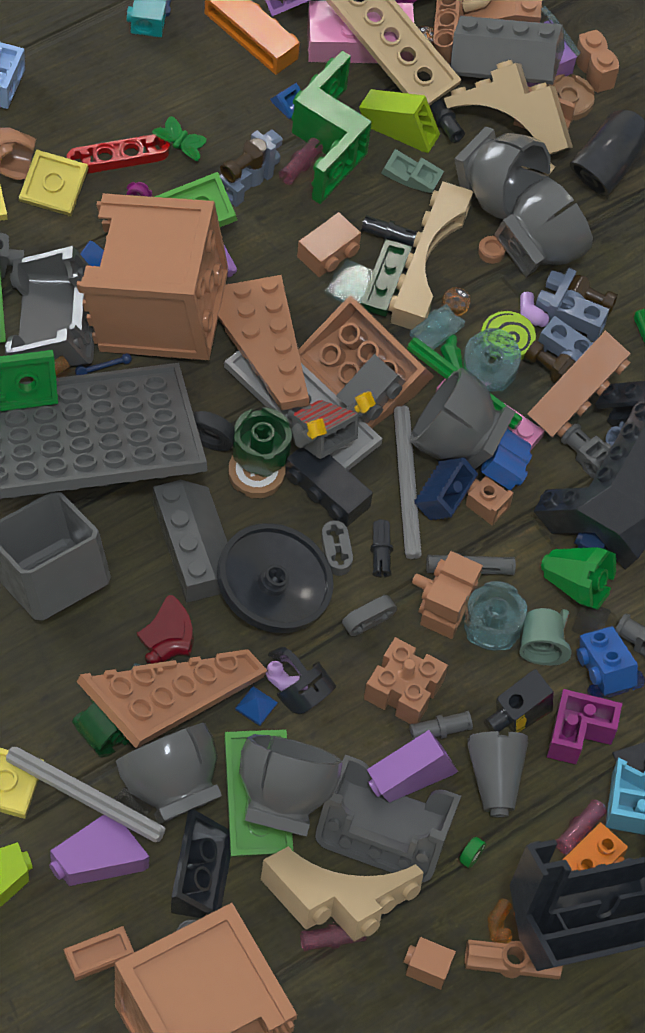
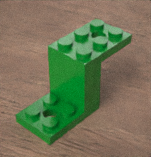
[291,51,372,204]
[0,350,58,411]

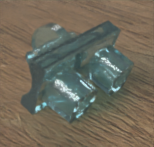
[409,304,465,350]

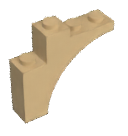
[444,60,573,155]
[261,846,424,942]

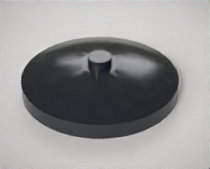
[217,523,333,633]

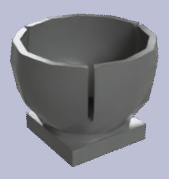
[454,126,551,219]
[494,178,593,278]
[410,368,515,469]
[116,723,222,824]
[239,734,342,836]

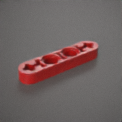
[67,134,170,174]

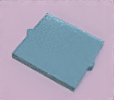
[541,6,581,56]
[325,259,373,311]

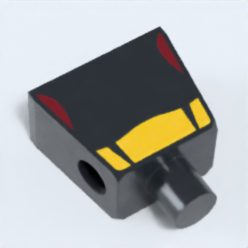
[485,669,554,733]

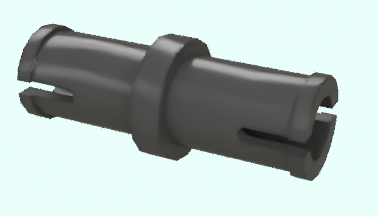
[409,711,473,740]

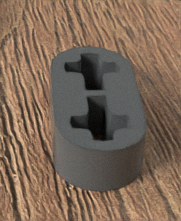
[321,521,353,576]
[342,595,397,636]

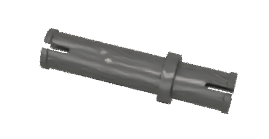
[426,553,516,576]

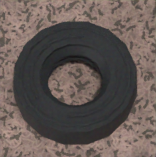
[193,411,235,451]

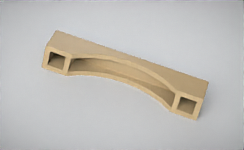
[388,181,473,333]

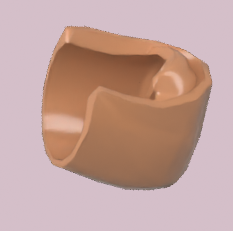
[0,128,36,180]

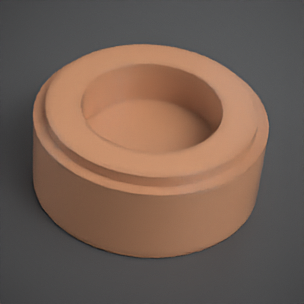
[478,236,506,264]

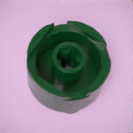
[233,408,292,477]
[72,699,130,758]

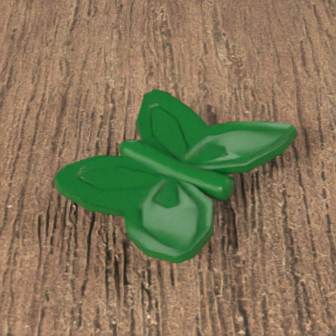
[152,116,206,161]

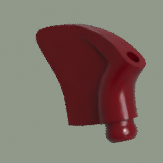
[137,595,194,664]

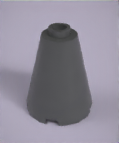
[467,731,528,818]

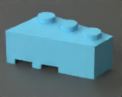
[605,757,645,835]

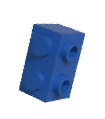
[577,626,638,695]

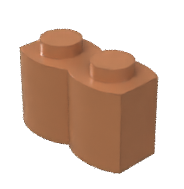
[575,30,619,93]

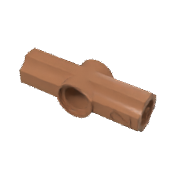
[464,940,563,980]

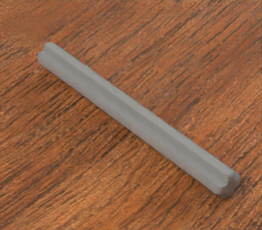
[394,405,421,559]
[6,747,166,842]

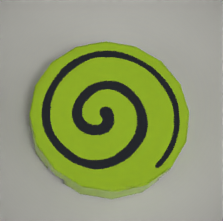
[480,311,536,362]

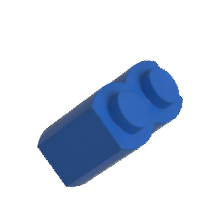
[481,428,532,490]

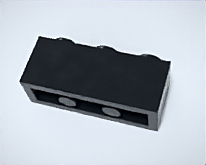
[285,448,373,527]

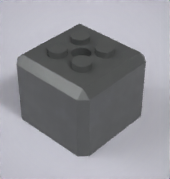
[0,492,111,621]

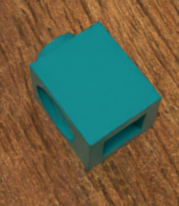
[127,0,166,37]

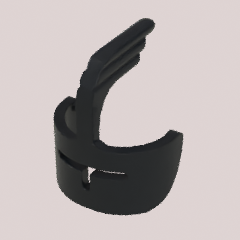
[268,647,336,714]

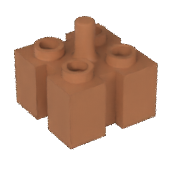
[412,551,483,639]
[364,637,448,724]

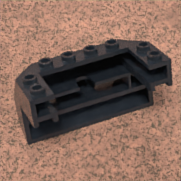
[534,381,645,570]
[510,839,645,971]

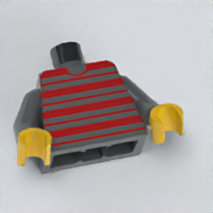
[287,391,376,459]

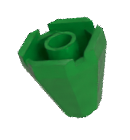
[541,547,616,610]

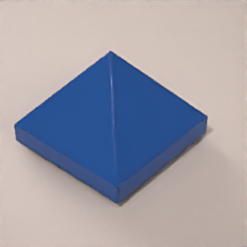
[235,686,278,726]

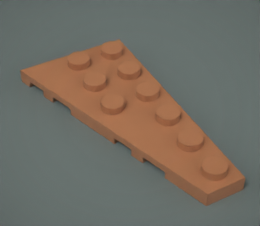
[218,275,310,410]
[77,649,268,748]

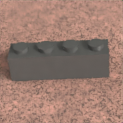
[451,16,565,85]
[153,480,228,603]

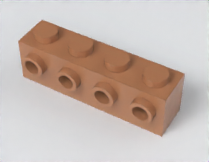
[528,330,631,438]

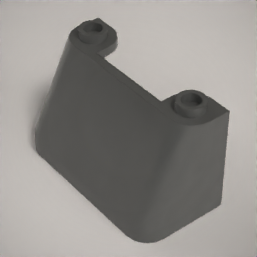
[5,246,95,366]
[315,755,461,882]

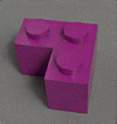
[547,689,622,764]

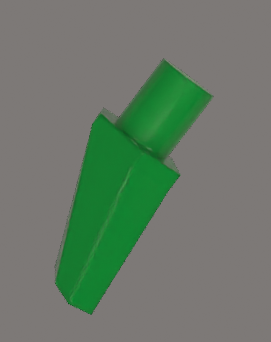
[440,334,463,369]

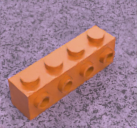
[514,822,628,915]

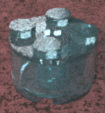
[463,328,521,391]
[464,581,527,650]

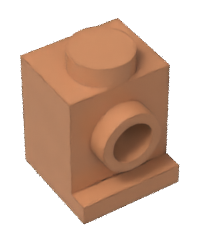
[466,476,514,525]

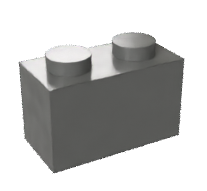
[336,354,406,424]

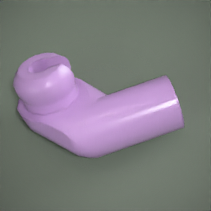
[520,292,549,327]
[266,661,308,691]

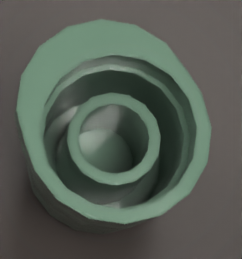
[520,608,571,666]

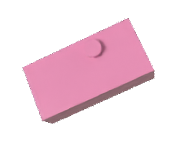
[307,1,414,63]

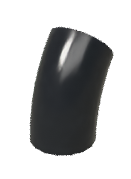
[570,110,645,196]

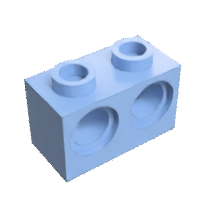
[0,42,25,109]

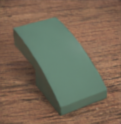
[381,149,444,193]

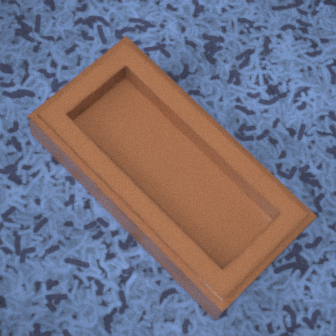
[64,926,134,981]

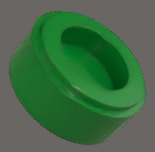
[459,837,486,869]

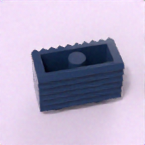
[414,458,478,520]

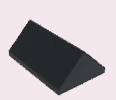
[171,809,231,918]

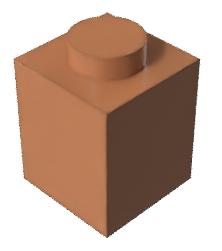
[404,937,456,990]

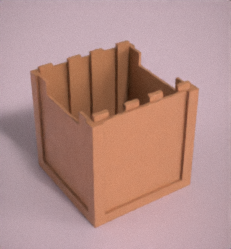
[77,193,229,360]
[115,903,297,1033]

